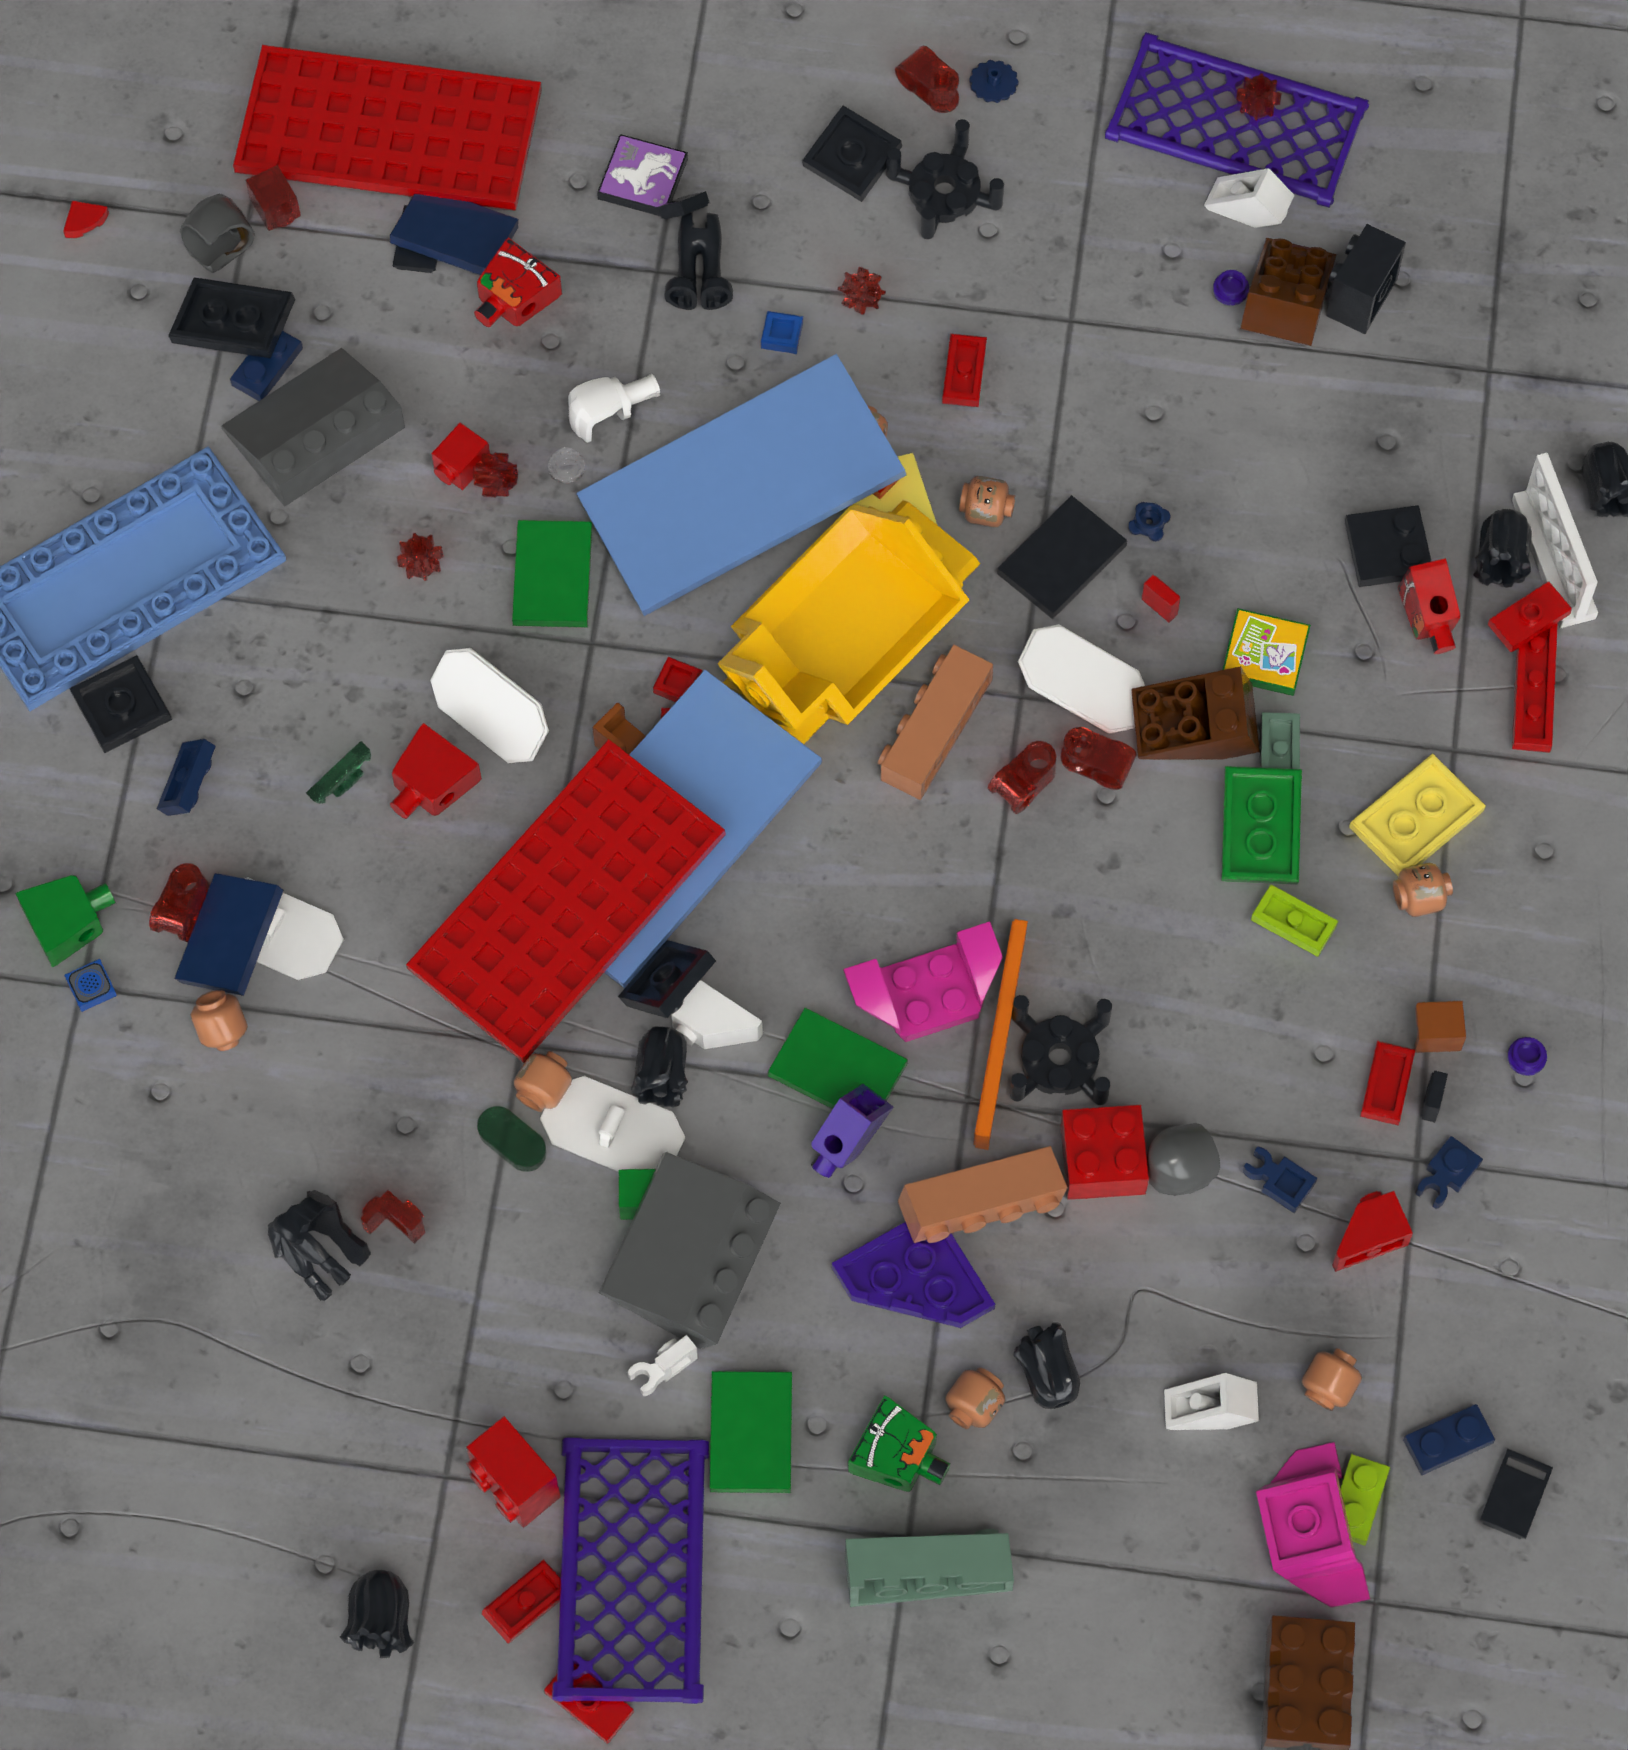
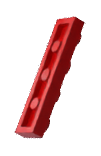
[1512,623,1558,753]

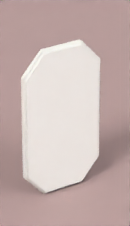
[1018,624,1145,734]
[430,648,549,763]
[244,877,344,980]
[540,1076,685,1172]

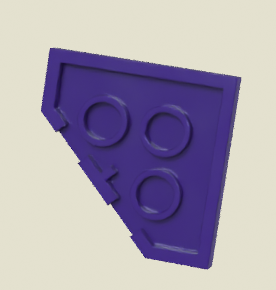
[831,1222,996,1328]

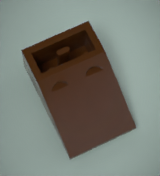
[1240,238,1337,346]
[1132,666,1260,760]

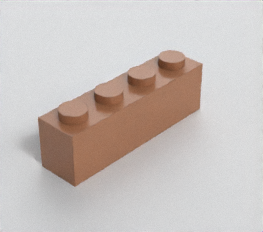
[878,645,994,800]
[898,1146,1067,1243]

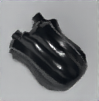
[1582,441,1628,517]
[1473,509,1532,588]
[631,1026,688,1109]
[1013,1322,1081,1409]
[340,1570,414,1658]

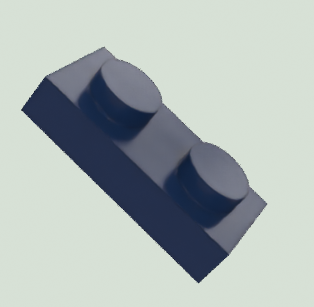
[230,331,303,401]
[157,739,216,816]
[1403,1404,1495,1476]

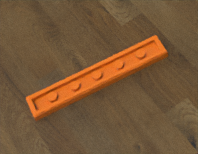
[974,919,1028,1150]

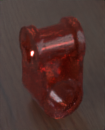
[895,45,959,113]
[1060,727,1137,790]
[987,741,1057,814]
[149,863,210,942]

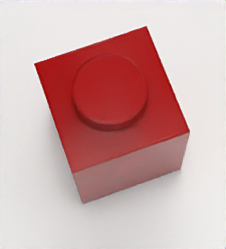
[432,423,491,491]

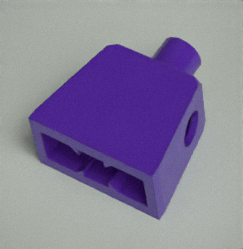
[811,1084,894,1178]

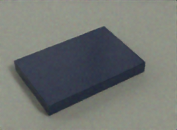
[390,194,518,275]
[174,873,284,996]

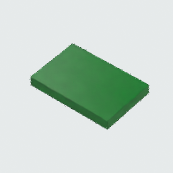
[512,520,592,627]
[1221,766,1302,884]
[768,1008,908,1109]
[710,1371,792,1493]

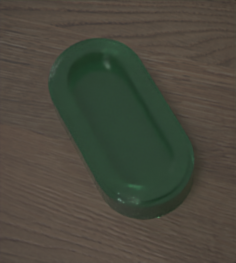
[477,1106,547,1172]

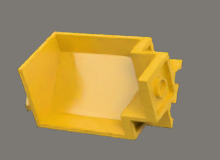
[717,500,980,744]

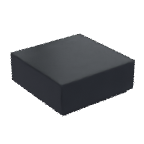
[658,191,710,219]
[1420,1071,1448,1123]

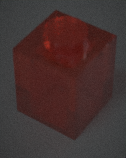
[245,165,301,231]

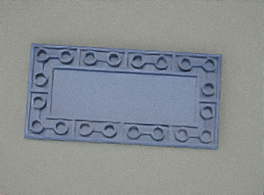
[576,354,907,616]
[0,446,286,712]
[604,670,822,988]

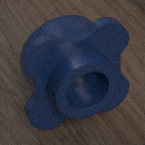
[1128,502,1171,542]

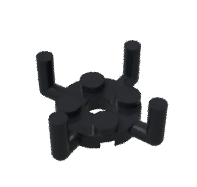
[887,119,1004,240]
[1010,995,1112,1105]

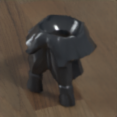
[268,1190,371,1301]

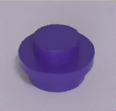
[1213,270,1250,305]
[1507,1037,1547,1076]

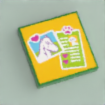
[1222,608,1311,696]

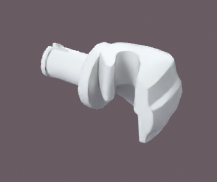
[568,374,660,443]

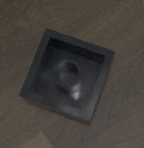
[1325,224,1406,334]

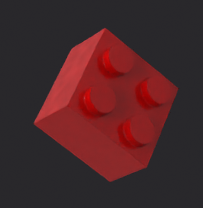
[1060,1105,1149,1200]
[466,1416,561,1528]

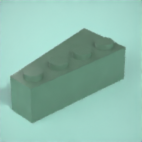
[845,1529,1014,1607]

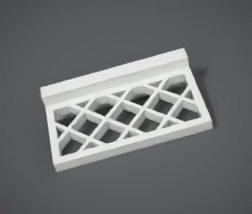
[1512,453,1598,628]

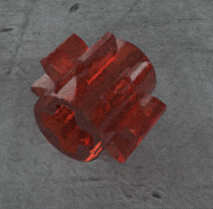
[1236,73,1282,120]
[837,267,886,315]
[473,452,518,498]
[396,533,444,581]

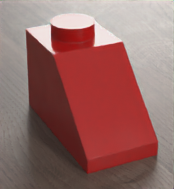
[1332,1191,1413,1272]

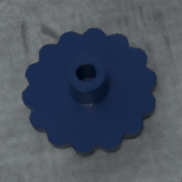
[969,60,1019,103]

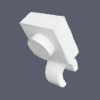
[627,1335,698,1396]

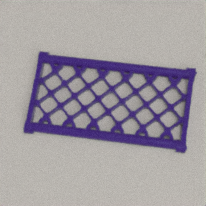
[1105,32,1369,208]
[552,1438,709,1704]

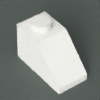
[1204,168,1294,228]
[672,980,763,1049]
[1164,1373,1259,1430]

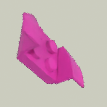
[843,921,1003,1042]
[1256,1442,1370,1608]

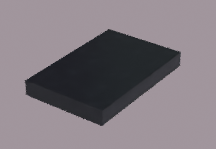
[168,277,295,358]
[997,495,1127,619]

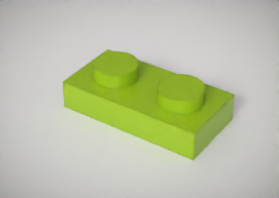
[1251,885,1338,957]
[1340,1454,1390,1546]

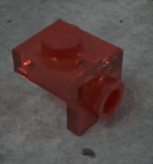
[361,1190,425,1244]

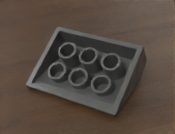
[221,348,405,507]
[599,1152,781,1349]

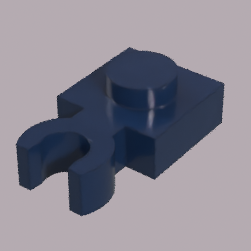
[1416,1136,1483,1209]
[1243,1147,1317,1214]

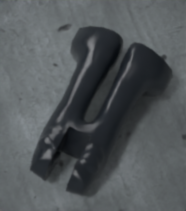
[664,212,733,310]

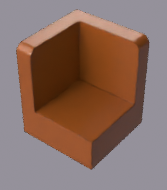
[592,703,646,754]
[1414,1001,1466,1053]

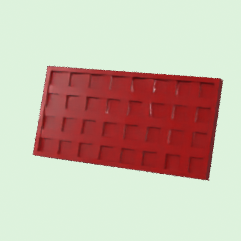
[233,45,542,210]
[406,739,726,1063]

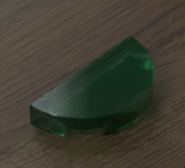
[306,741,371,804]

